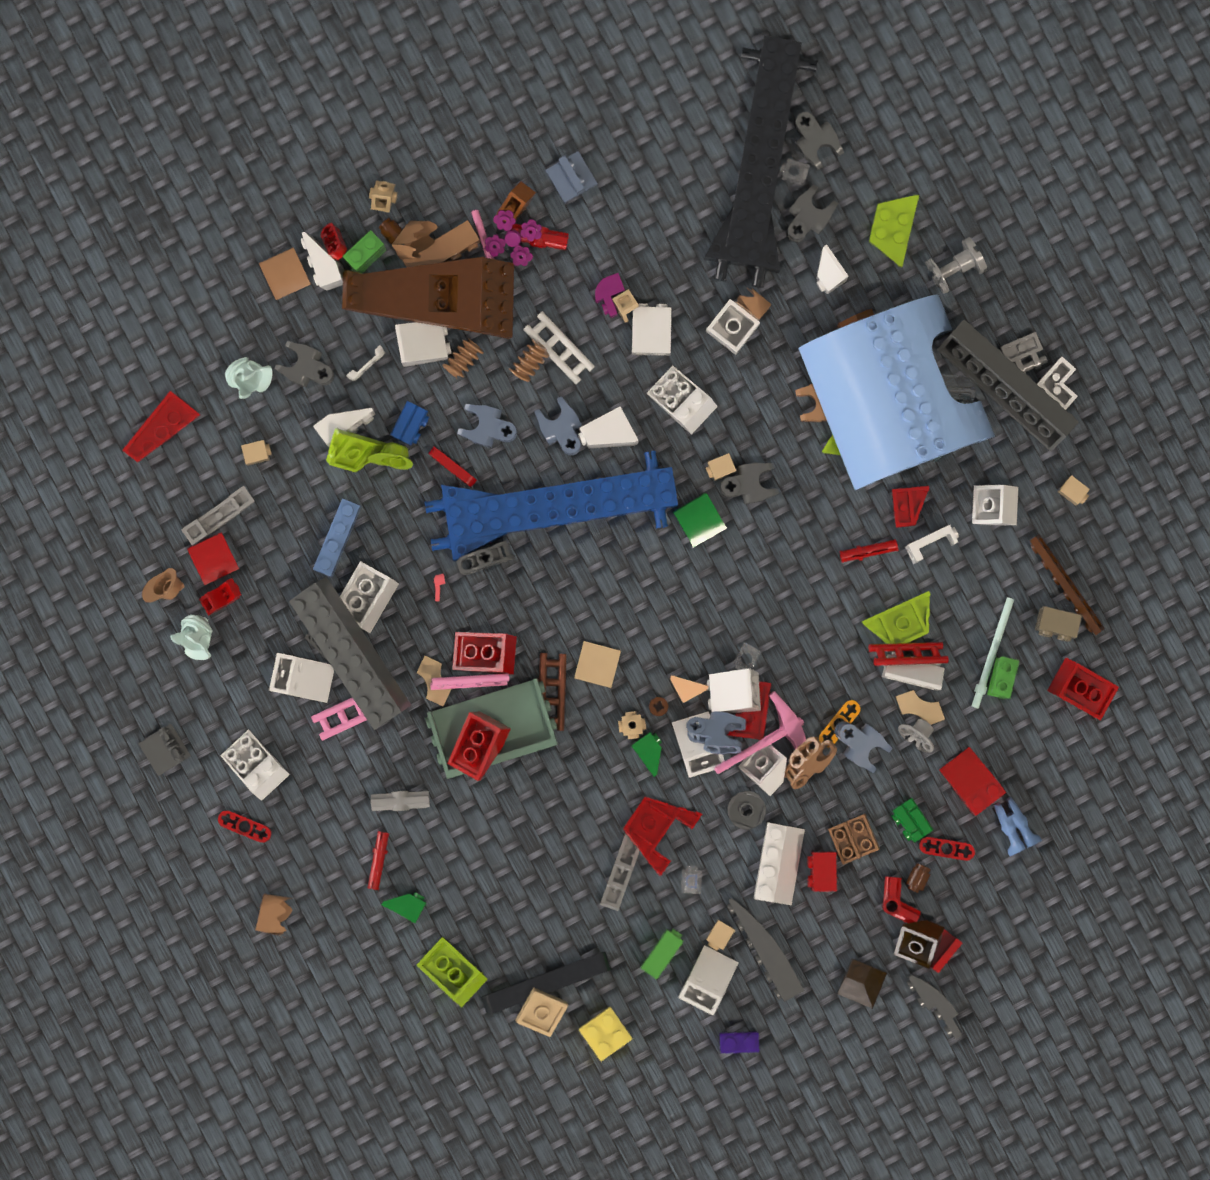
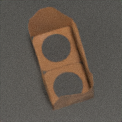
[392,221,438,259]
[735,288,771,320]
[256,894,293,937]

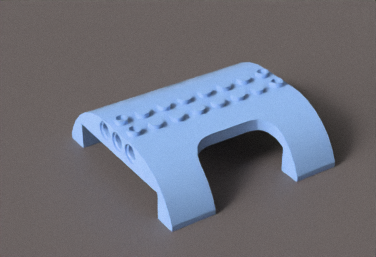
[798,295,995,490]

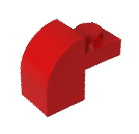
[199,578,242,616]

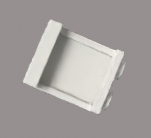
[632,304,671,355]
[905,525,959,564]

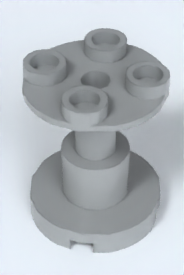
[925,237,987,294]

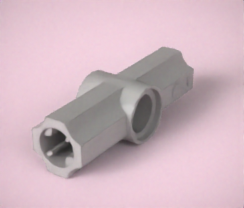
[371,791,430,811]

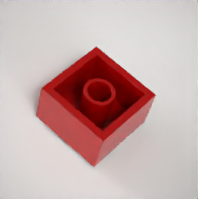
[807,852,837,892]

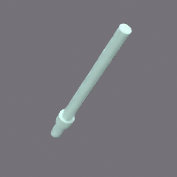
[971,597,1014,709]

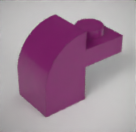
[595,273,625,319]

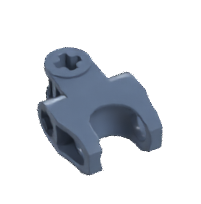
[534,396,582,456]
[457,404,517,448]
[686,711,746,755]
[834,721,893,773]

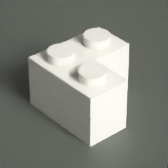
[1037,357,1078,410]

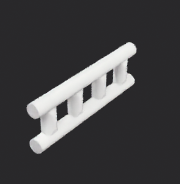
[523,311,595,384]

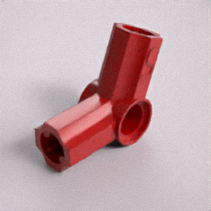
[882,877,921,923]

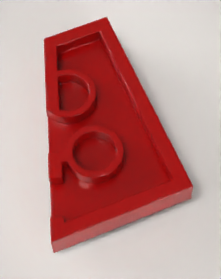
[727,681,772,740]

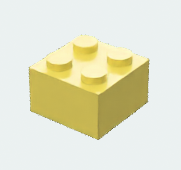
[579,1006,633,1061]

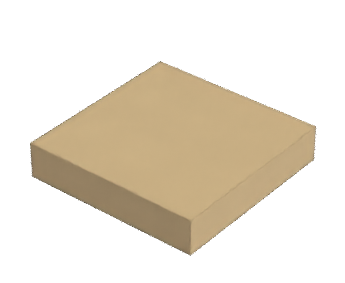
[574,641,621,688]
[516,988,568,1037]

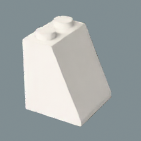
[395,322,451,367]
[578,407,638,448]
[707,669,761,713]

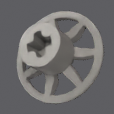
[898,719,934,753]

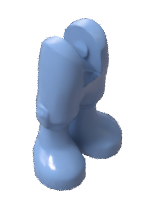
[994,797,1042,856]

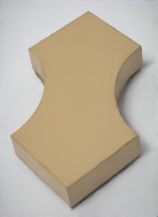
[417,656,451,707]
[896,690,945,725]

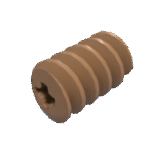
[442,338,484,380]
[509,338,549,382]

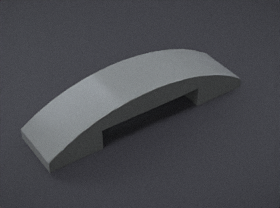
[181,486,255,546]

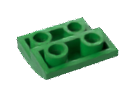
[673,493,726,547]

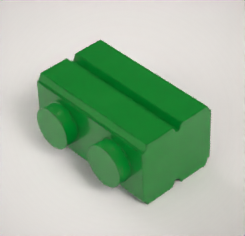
[891,798,933,843]

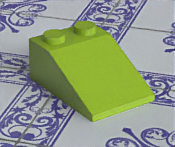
[416,937,488,1008]

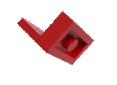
[931,929,962,973]

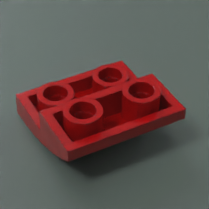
[187,532,239,585]

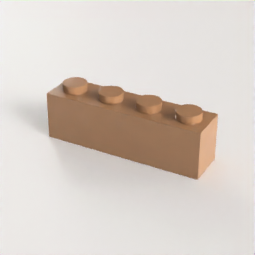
[402,220,480,268]

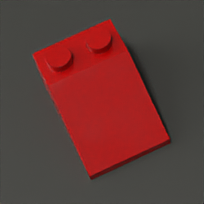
[452,632,517,675]
[1047,658,1119,721]
[447,711,511,781]
[939,747,1006,816]

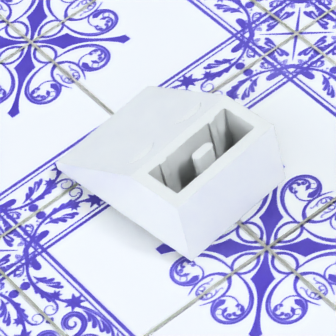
[301,232,344,291]
[647,366,718,434]
[313,408,375,447]
[269,653,334,703]
[672,711,724,778]
[220,729,290,801]
[678,945,739,1015]

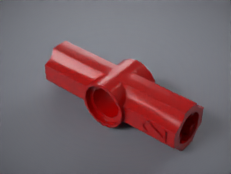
[511,224,569,250]

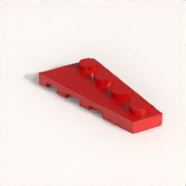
[122,391,200,462]

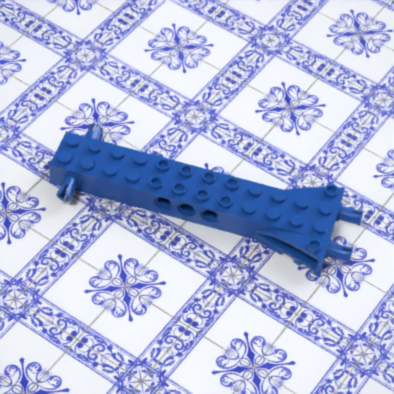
[425,451,678,562]

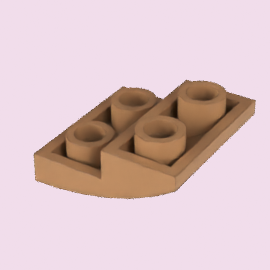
[259,247,310,300]
[828,814,880,865]

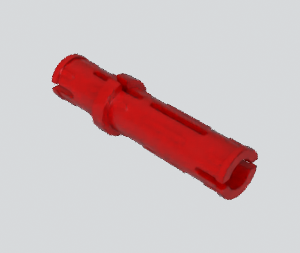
[839,539,898,563]
[367,831,390,890]

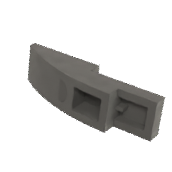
[906,974,962,1039]

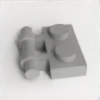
[1000,332,1048,374]

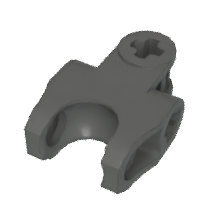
[795,112,844,171]
[787,185,839,242]
[274,341,334,388]
[720,463,780,504]
[457,540,515,575]

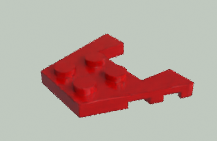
[623,797,702,876]

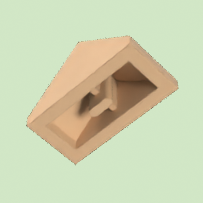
[670,675,708,703]

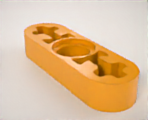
[818,700,860,748]

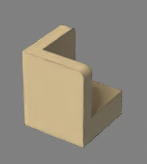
[612,289,639,323]

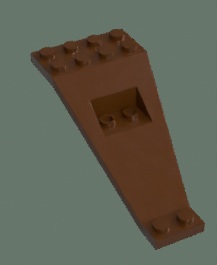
[342,257,514,339]

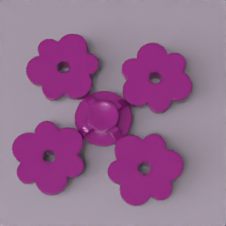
[485,210,542,266]

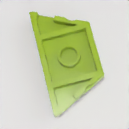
[869,195,919,268]
[326,428,387,472]
[862,591,930,644]

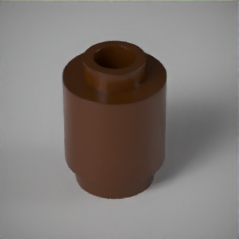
[379,218,403,245]
[906,863,931,893]

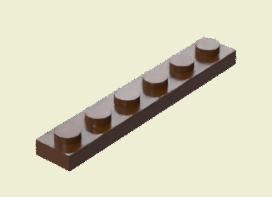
[1030,534,1105,635]

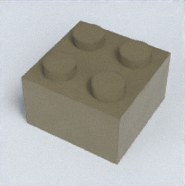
[1035,606,1082,642]

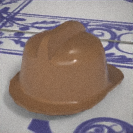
[142,568,184,603]

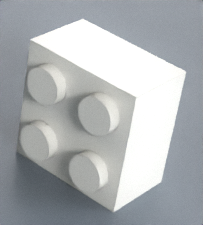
[706,299,760,355]

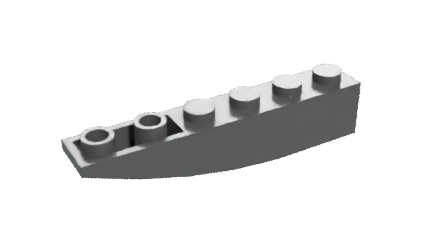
[727,898,804,1002]

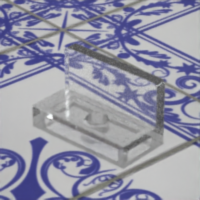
[942,375,976,404]

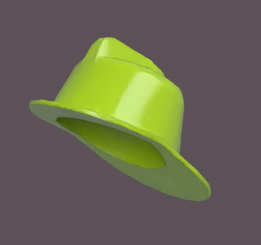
[368,442,413,470]

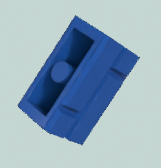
[390,401,430,446]

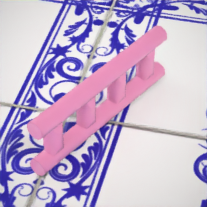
[430,673,509,690]
[311,698,367,741]

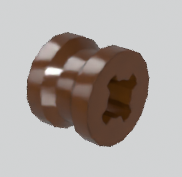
[649,697,668,716]

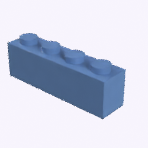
[313,498,361,578]

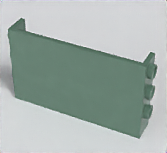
[425,678,559,779]

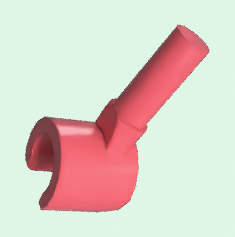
[434,574,445,601]

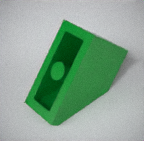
[632,732,662,777]
[382,892,427,923]

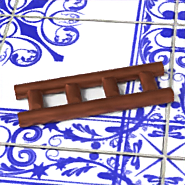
[539,653,567,731]

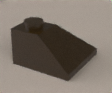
[894,920,945,969]
[837,958,887,1009]

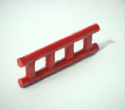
[869,642,949,666]

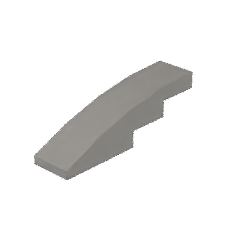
[600,833,639,911]

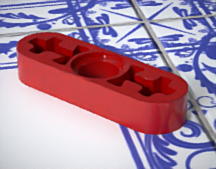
[321,223,347,260]
[428,446,477,488]
[218,811,272,843]
[919,837,975,861]

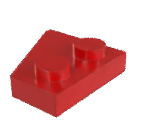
[892,486,929,528]

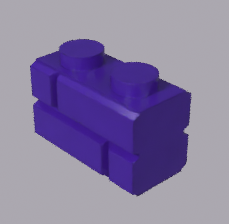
[719,1031,759,1053]

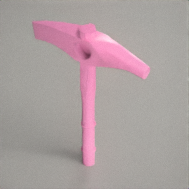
[714,691,806,774]

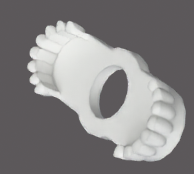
[346,345,385,381]

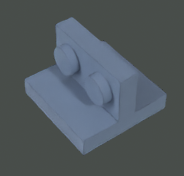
[545,151,598,204]

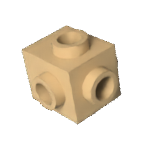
[369,181,397,212]
[618,711,646,739]

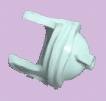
[225,357,272,399]
[170,615,212,660]

